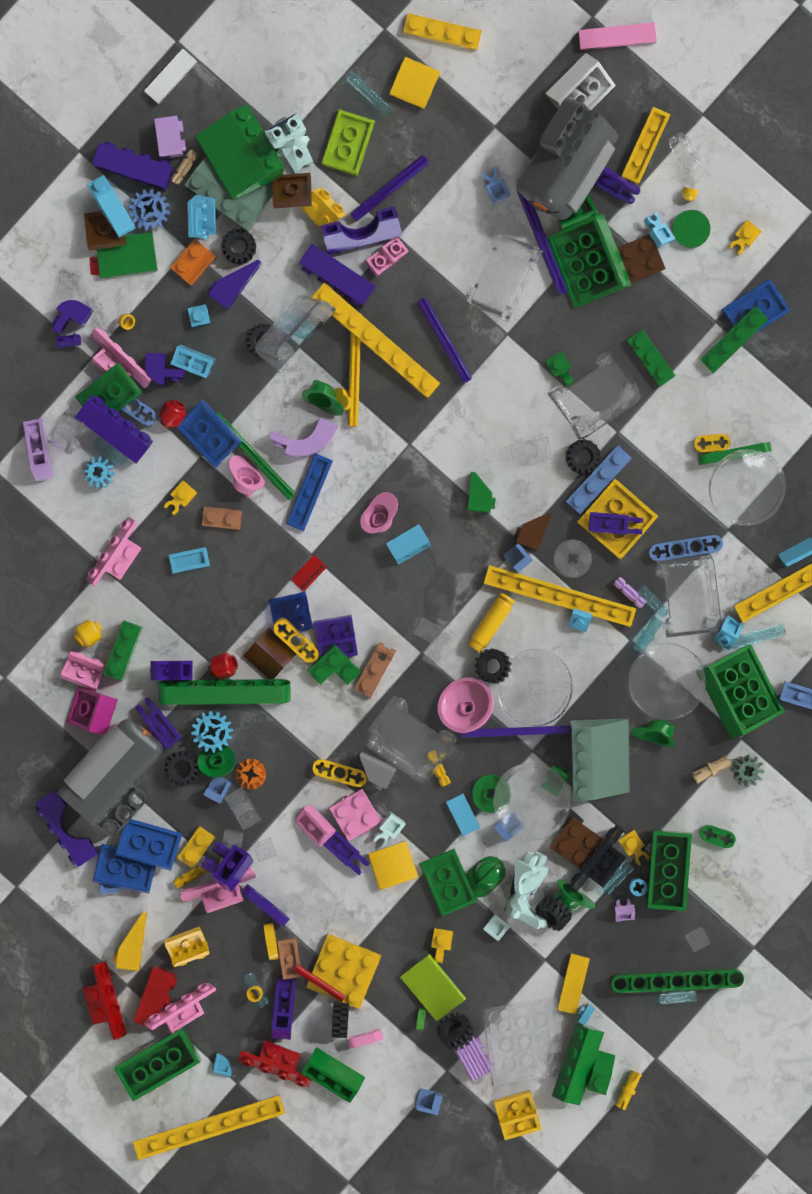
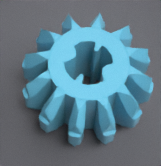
[82,456,115,489]

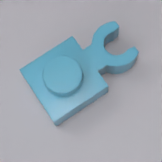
[644,213,675,248]

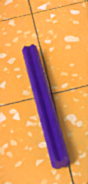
[350,155,428,221]
[417,298,472,383]

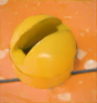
[682,187,698,201]
[118,313,135,330]
[247,986,263,1002]

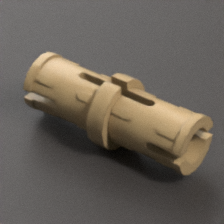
[692,755,731,784]

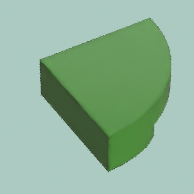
[416,1008,426,1030]

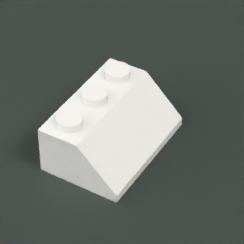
[545,53,616,110]

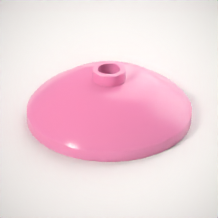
[438,678,494,733]

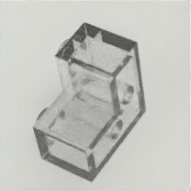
[413,617,456,669]

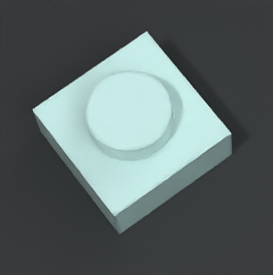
[483,914,510,941]

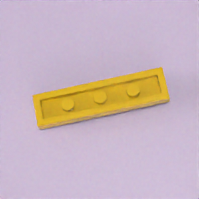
[403,13,482,50]
[621,107,671,185]

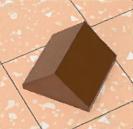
[244,628,296,679]

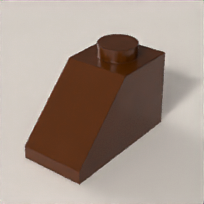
[514,513,552,551]

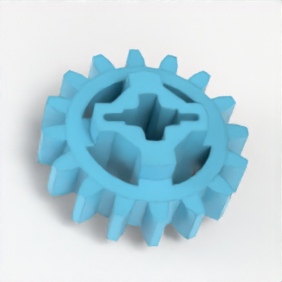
[191,711,233,753]

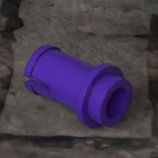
[56,333,81,348]

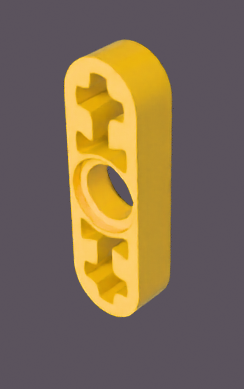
[274,618,319,663]
[312,759,367,787]

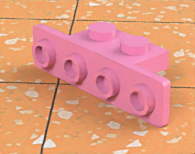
[90,327,152,388]
[86,517,142,586]
[179,868,256,913]
[144,983,216,1033]

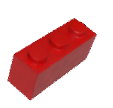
[133,965,178,1030]

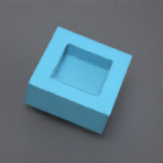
[187,304,211,328]
[568,608,592,632]
[577,1003,595,1026]

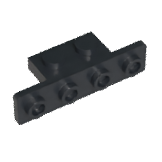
[569,825,627,891]

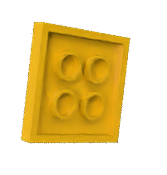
[577,479,658,560]
[306,933,381,1009]

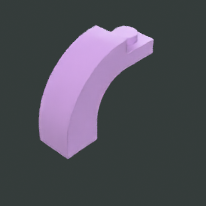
[270,418,338,457]

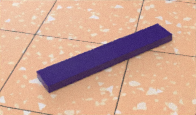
[460,725,571,738]

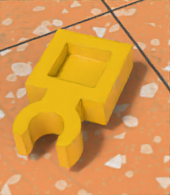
[729,220,762,256]
[164,480,197,515]
[618,829,650,866]

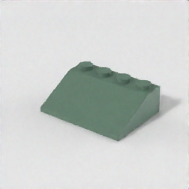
[185,157,273,232]
[570,718,630,801]

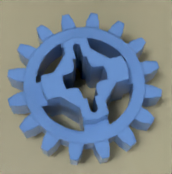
[128,189,170,231]

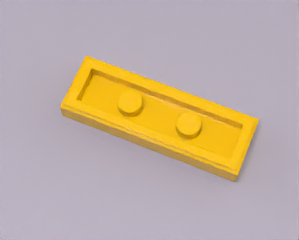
[557,953,590,1014]

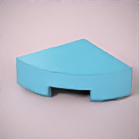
[212,1053,232,1077]

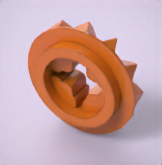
[236,759,266,789]

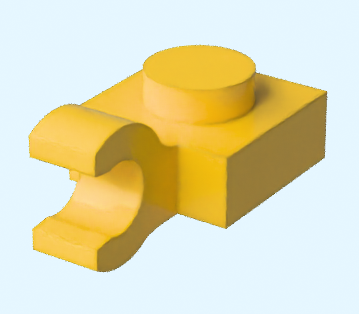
[431,928,453,963]

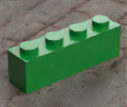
[552,1023,604,1106]

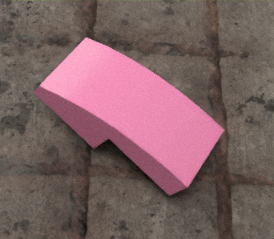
[365,237,409,277]

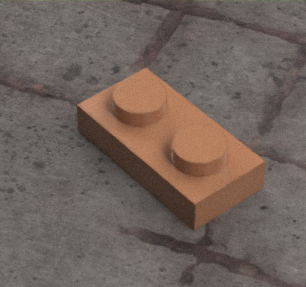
[202,506,242,530]
[277,938,301,979]

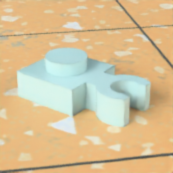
[373,812,406,847]

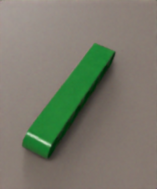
[158,679,291,705]
[610,968,744,993]

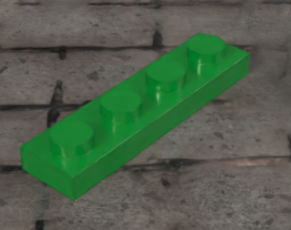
[700,306,769,374]

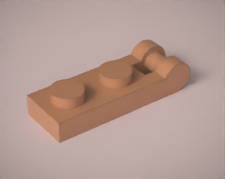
[354,642,396,698]

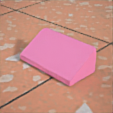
[295,805,336,847]

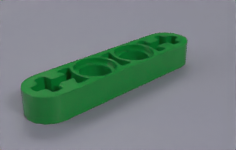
[697,442,772,466]

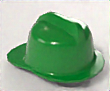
[301,380,344,416]
[631,719,675,748]
[466,856,506,898]
[553,879,596,911]

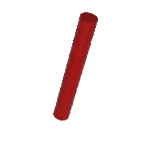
[293,964,346,1002]

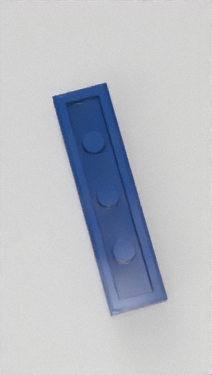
[286,453,333,531]

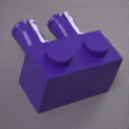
[201,841,253,892]

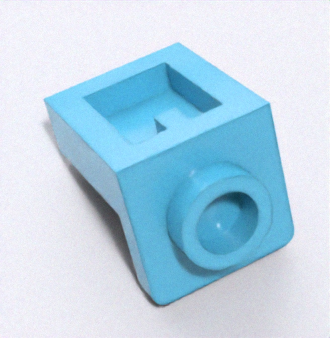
[713,615,744,650]

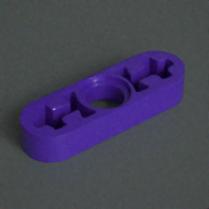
[241,884,290,927]

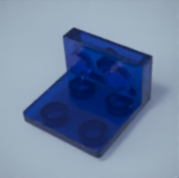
[269,591,314,637]

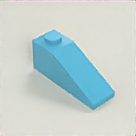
[87,175,136,238]

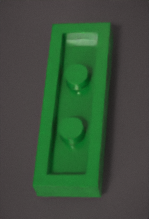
[627,329,676,388]

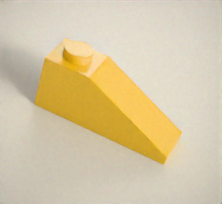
[113,911,148,971]

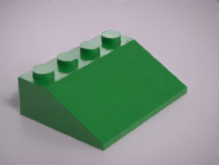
[195,104,284,200]
[547,214,632,308]
[697,644,785,740]

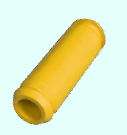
[468,593,515,653]

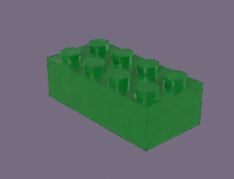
[646,829,692,911]
[114,1027,202,1102]

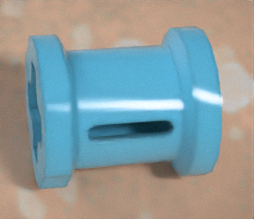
[629,878,647,896]

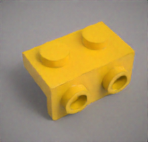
[300,187,346,229]
[164,926,210,967]

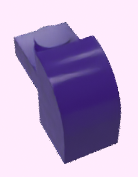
[52,300,94,335]
[145,353,185,386]
[150,661,193,680]

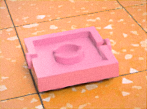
[329,789,381,841]

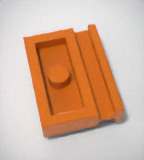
[170,239,216,286]

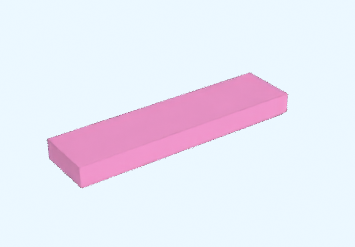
[578,22,657,50]

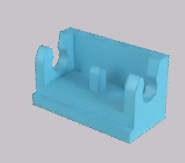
[187,195,216,239]
[171,345,216,378]
[386,524,431,565]

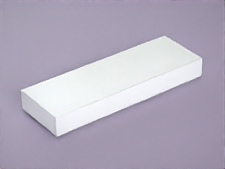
[144,49,197,105]

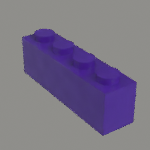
[92,141,173,191]
[299,244,376,307]
[75,395,153,464]

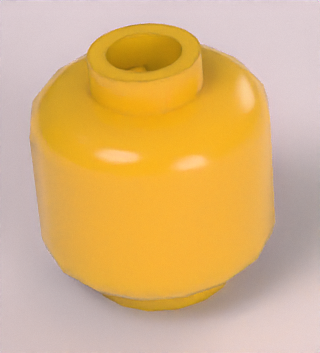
[73,620,102,648]

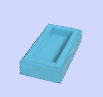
[168,547,210,574]
[446,793,480,836]

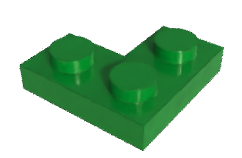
[307,644,361,685]

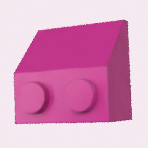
[66,686,118,735]

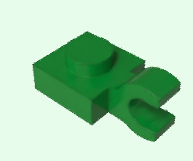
[545,351,574,387]

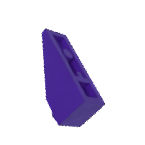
[208,260,262,310]
[272,976,296,1040]

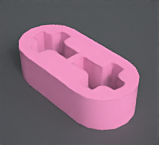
[346,1029,384,1049]

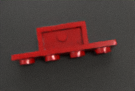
[83,961,127,1040]
[238,1040,312,1087]

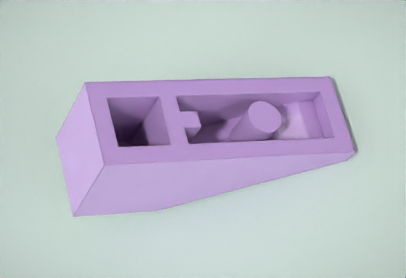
[23,418,54,481]

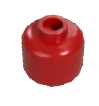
[158,399,186,429]
[208,652,238,680]

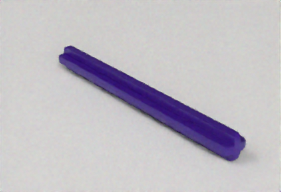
[517,189,567,295]

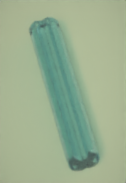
[347,71,393,117]
[731,625,786,649]

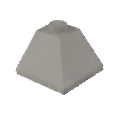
[360,752,396,790]

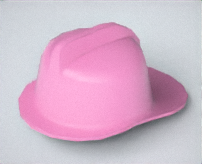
[228,455,265,498]
[360,492,398,533]

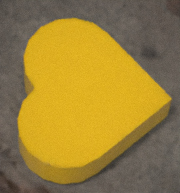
[334,388,353,411]

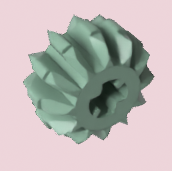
[731,754,764,787]

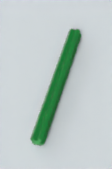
[216,412,295,500]

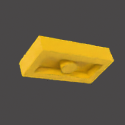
[177,826,215,869]

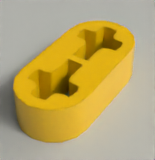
[693,434,731,453]
[263,923,279,960]

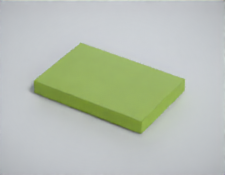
[321,109,375,176]
[400,954,466,1021]

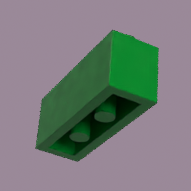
[103,620,143,681]
[301,1047,365,1103]

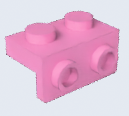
[60,651,106,692]

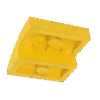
[389,57,441,109]
[367,841,418,890]
[493,1090,542,1140]

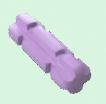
[613,577,646,608]

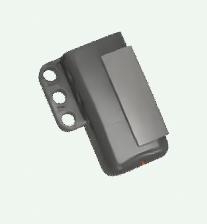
[517,97,619,220]
[57,718,164,837]

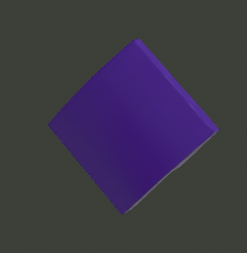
[314,615,358,657]

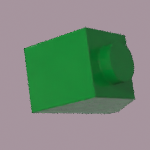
[467,472,496,513]
[586,1050,615,1095]

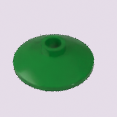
[197,744,236,778]

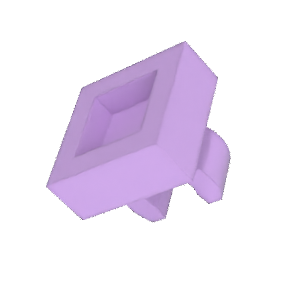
[615,899,635,922]

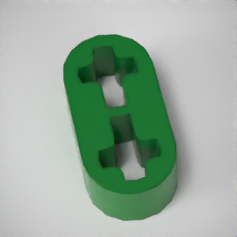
[699,825,736,848]

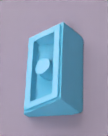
[778,538,812,567]

